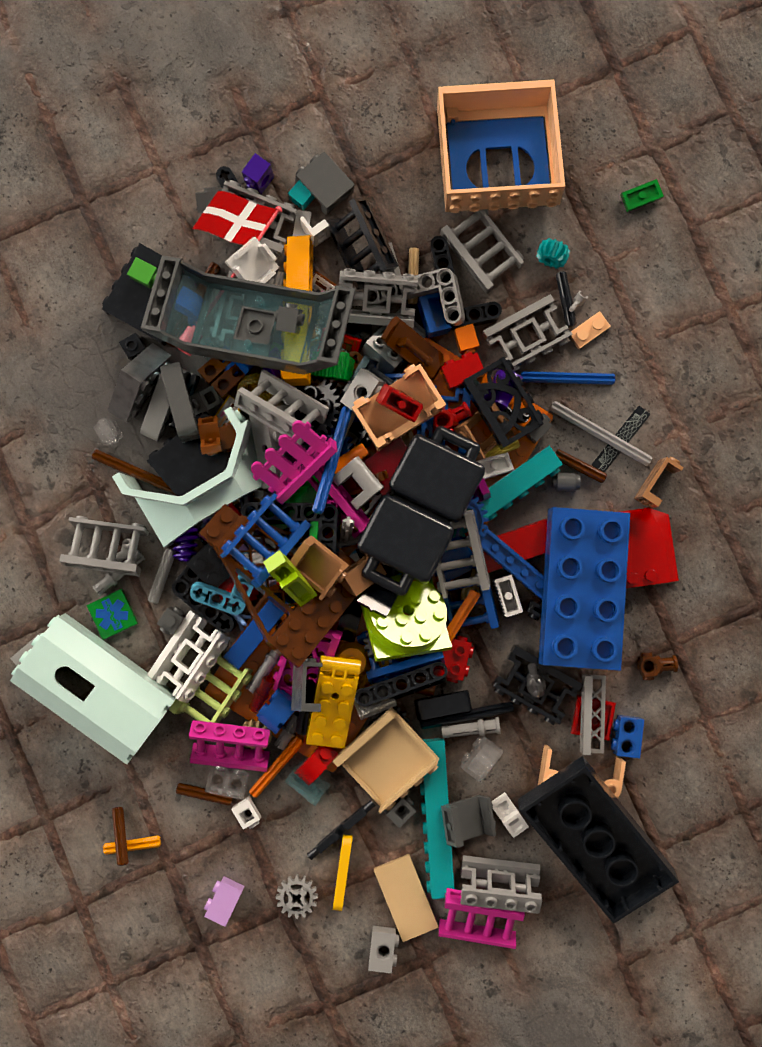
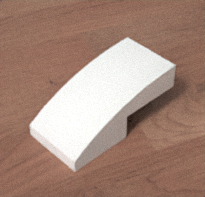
[492,792,529,838]

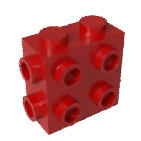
[433,635,474,683]

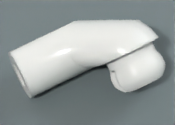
[116,538,131,562]

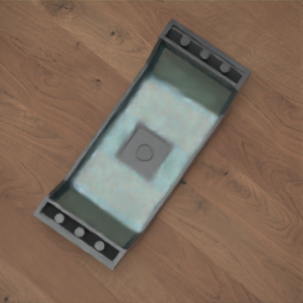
[141,255,356,375]

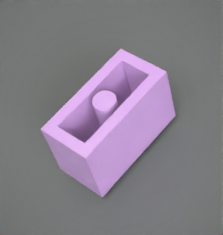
[204,876,244,927]

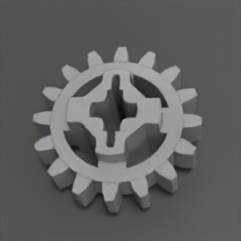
[276,874,318,919]

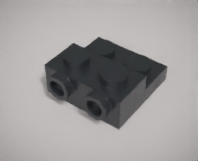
[186,543,241,588]

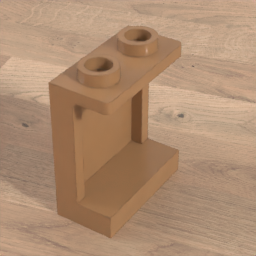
[290,535,349,601]

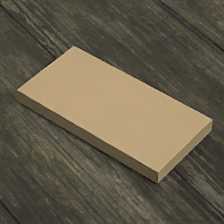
[374,854,439,942]

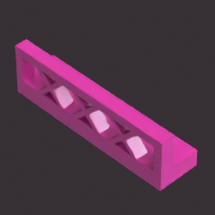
[308,464,370,539]

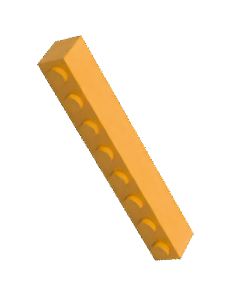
[281,235,313,386]

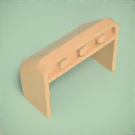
[538,745,626,799]

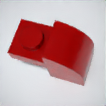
[294,746,338,786]

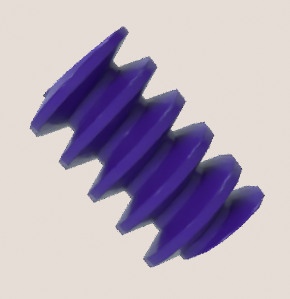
[173,527,198,561]

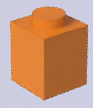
[453,324,479,354]

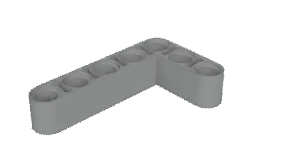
[367,268,465,326]

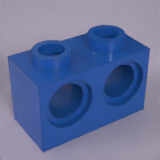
[611,715,644,758]

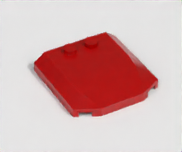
[620,508,679,588]

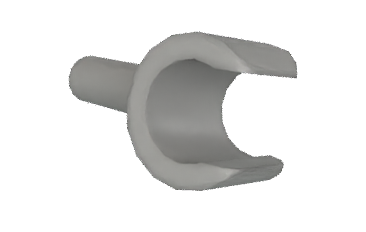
[569,291,588,312]

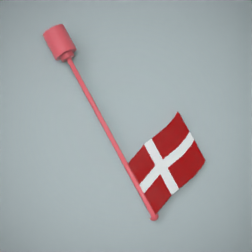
[176,191,282,356]

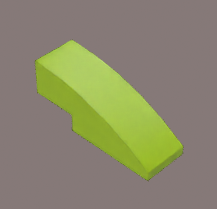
[263,550,317,607]

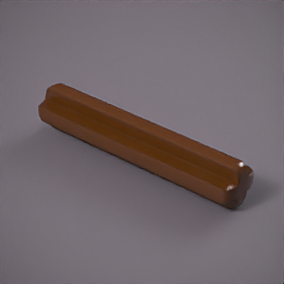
[555,449,607,483]
[176,783,233,805]
[112,807,129,866]

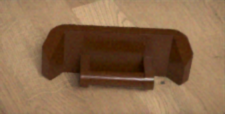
[381,316,444,380]

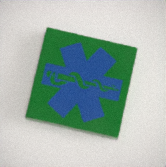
[86,589,138,640]

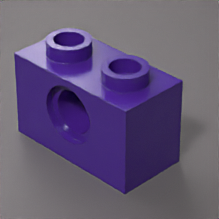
[242,153,274,195]

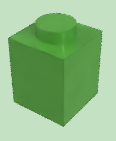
[127,257,158,289]

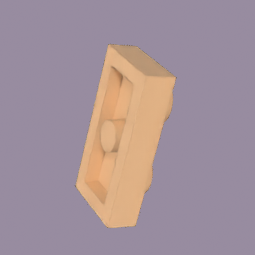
[570,311,611,349]

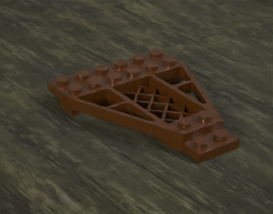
[198,504,356,668]

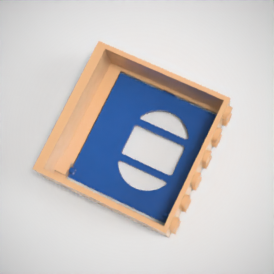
[437,80,565,213]

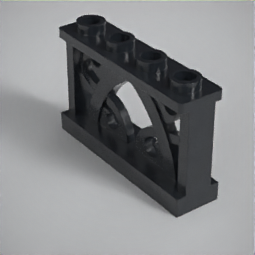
[462,357,544,449]

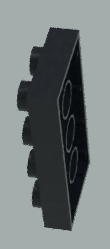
[518,756,679,924]

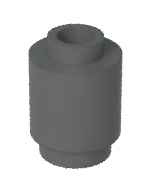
[552,473,581,492]

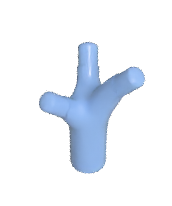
[229,607,251,631]

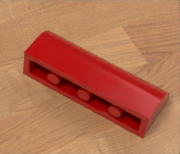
[483,518,547,573]

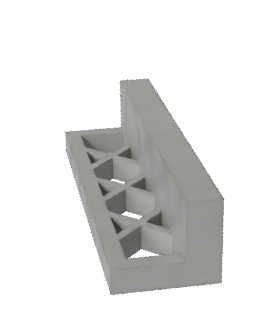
[580,674,606,755]

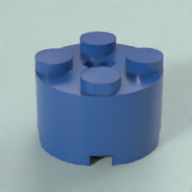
[256,688,294,735]

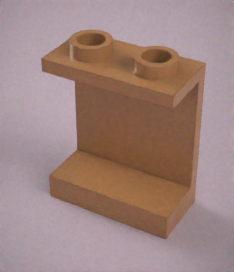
[634,457,684,508]

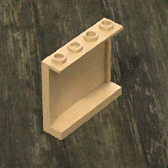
[333,706,439,813]

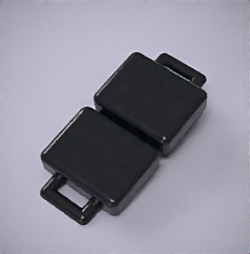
[357,426,485,596]

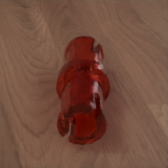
[249,675,275,713]

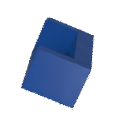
[416,292,452,339]

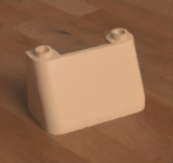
[352,364,446,451]

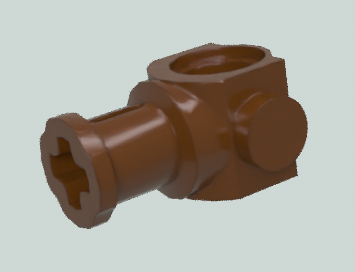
[637,652,678,680]

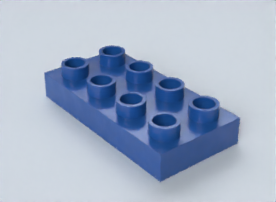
[538,507,630,671]

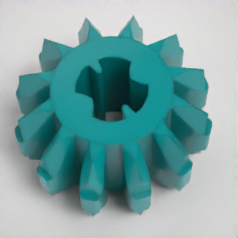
[536,238,570,269]

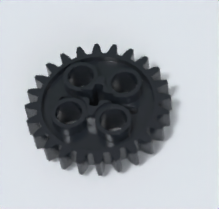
[284,376,344,437]

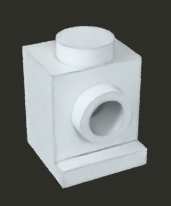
[231,796,261,829]

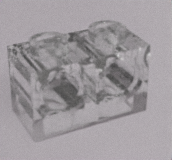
[205,765,250,800]

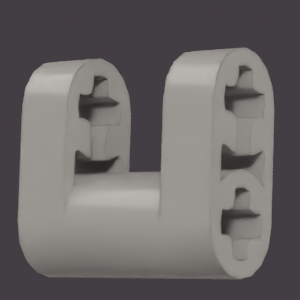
[333,456,384,510]

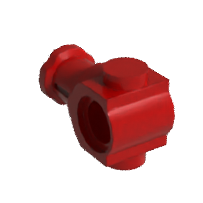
[433,401,473,431]

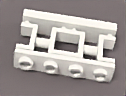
[147,610,230,703]

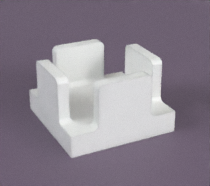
[225,237,279,283]

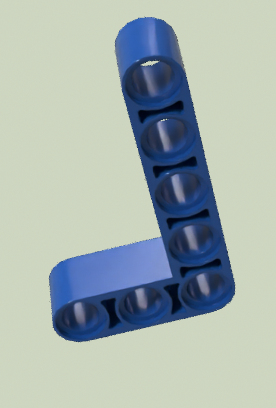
[223,589,295,670]

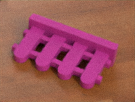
[251,420,337,504]

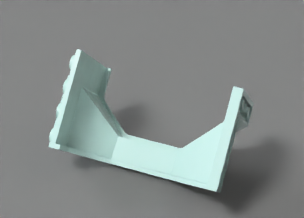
[112,407,262,547]

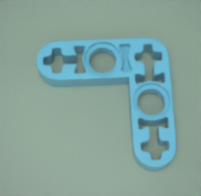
[190,562,256,615]

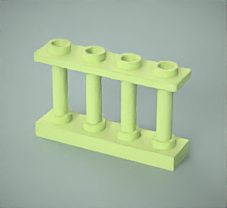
[169,654,253,723]

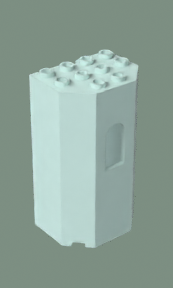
[10,613,176,764]

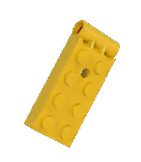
[306,655,361,749]

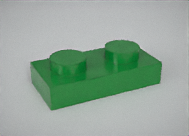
[620,179,664,212]

